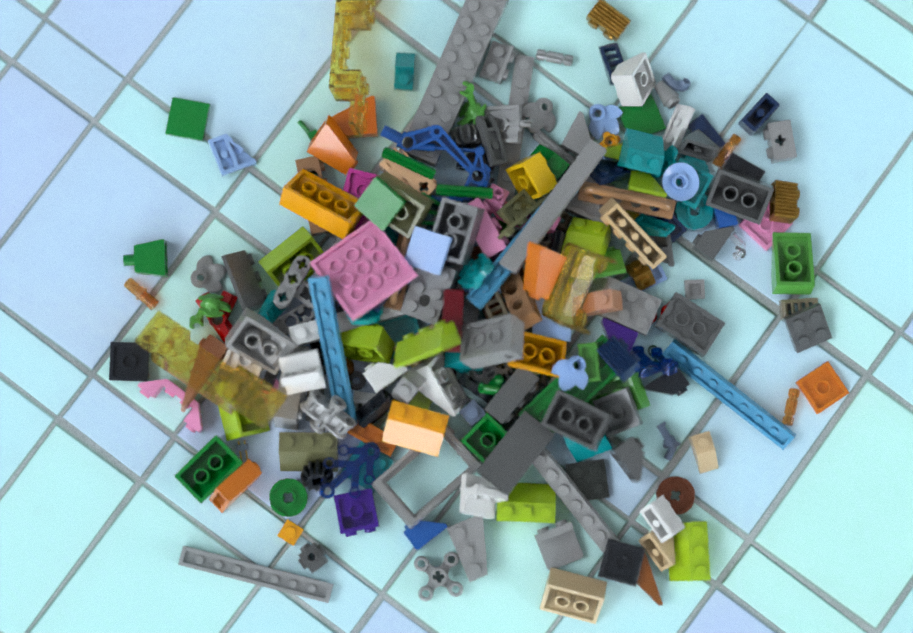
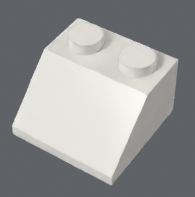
[611,52,656,106]
[363,362,408,393]

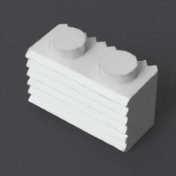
[640,495,685,543]

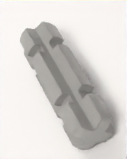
[536,49,573,66]

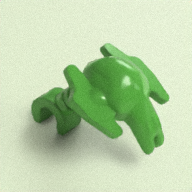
[457,81,487,125]
[189,293,231,329]

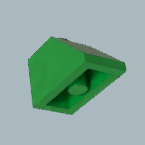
[529,144,570,182]

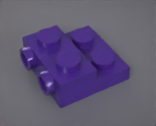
[333,488,380,537]

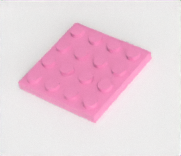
[310,220,417,321]

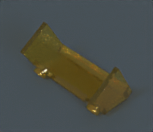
[542,242,616,335]

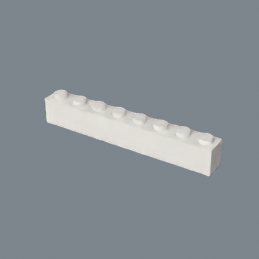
[287,293,430,348]

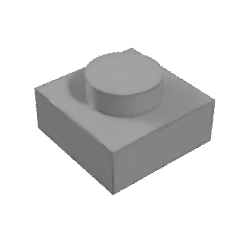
[684,279,705,300]

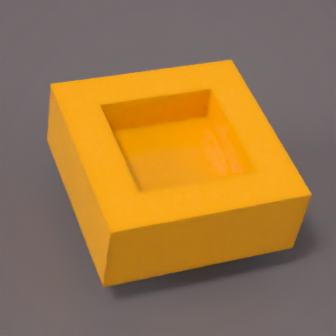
[277,519,304,546]

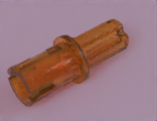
[124,278,159,310]

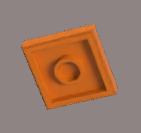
[795,361,849,414]

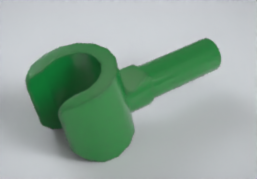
[297,120,317,141]

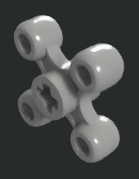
[414,551,463,601]

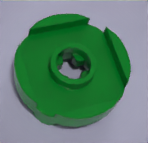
[269,478,308,517]

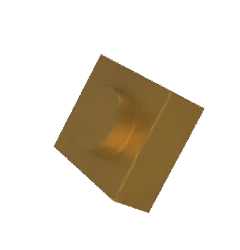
[625,259,656,291]

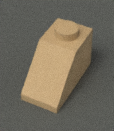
[688,431,718,474]
[638,529,675,572]

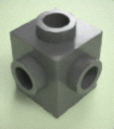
[298,542,329,573]

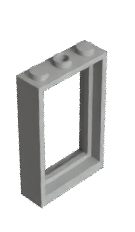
[372,425,481,530]

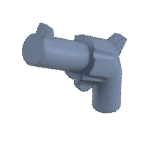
[656,421,681,461]

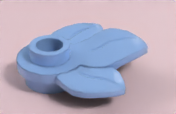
[589,104,622,140]
[552,355,588,391]

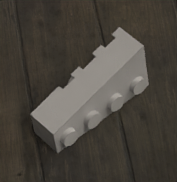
[273,346,309,430]

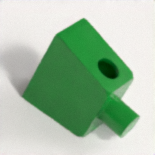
[123,239,168,278]

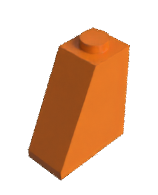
[332,96,378,139]
[307,115,358,175]
[523,241,567,300]
[209,459,262,513]

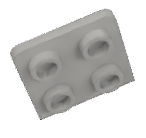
[534,519,583,570]

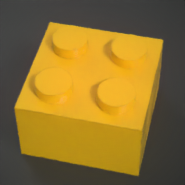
[505,152,557,199]

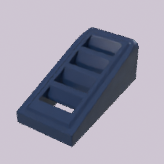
[599,42,624,85]

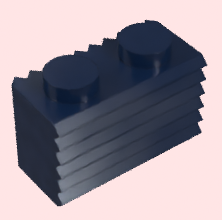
[738,93,779,136]
[596,335,641,382]

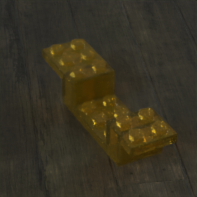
[329,0,377,138]
[135,310,287,429]

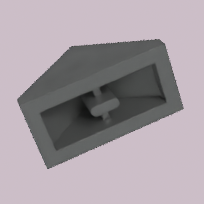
[677,129,719,162]

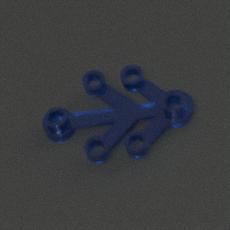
[632,346,679,378]
[319,442,380,499]

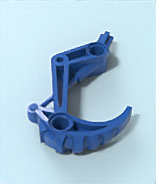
[380,125,491,203]

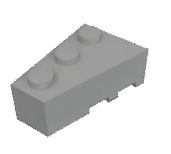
[447,516,488,582]

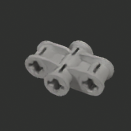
[273,255,311,309]
[300,390,356,439]

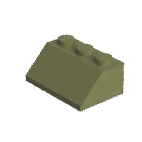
[378,172,434,239]
[279,432,339,472]

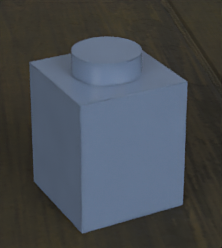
[459,399,486,427]

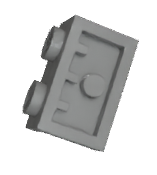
[479,41,516,85]

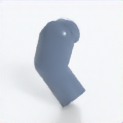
[662,73,691,92]

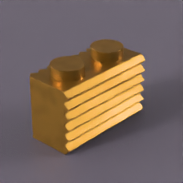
[586,0,631,41]
[769,180,800,224]

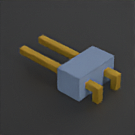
[236,440,249,461]

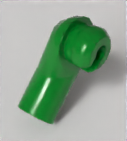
[478,375,504,394]

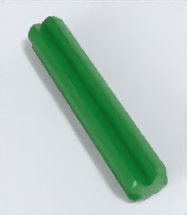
[381,147,436,179]
[436,184,493,199]

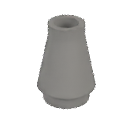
[654,80,680,109]

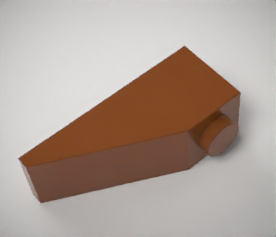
[637,553,663,606]

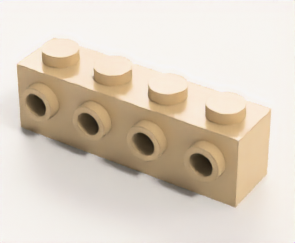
[598,198,667,269]

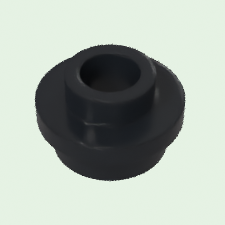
[349,371,366,390]

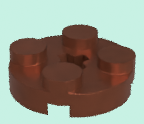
[656,476,695,515]

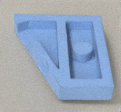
[208,134,256,176]

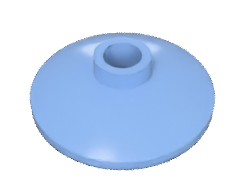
[662,163,699,201]

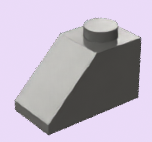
[692,226,735,262]

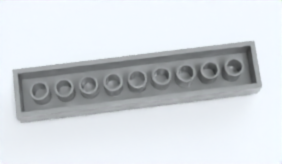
[402,0,509,168]

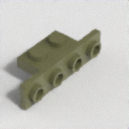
[496,189,552,240]

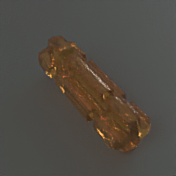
[713,134,741,167]
[782,388,800,426]

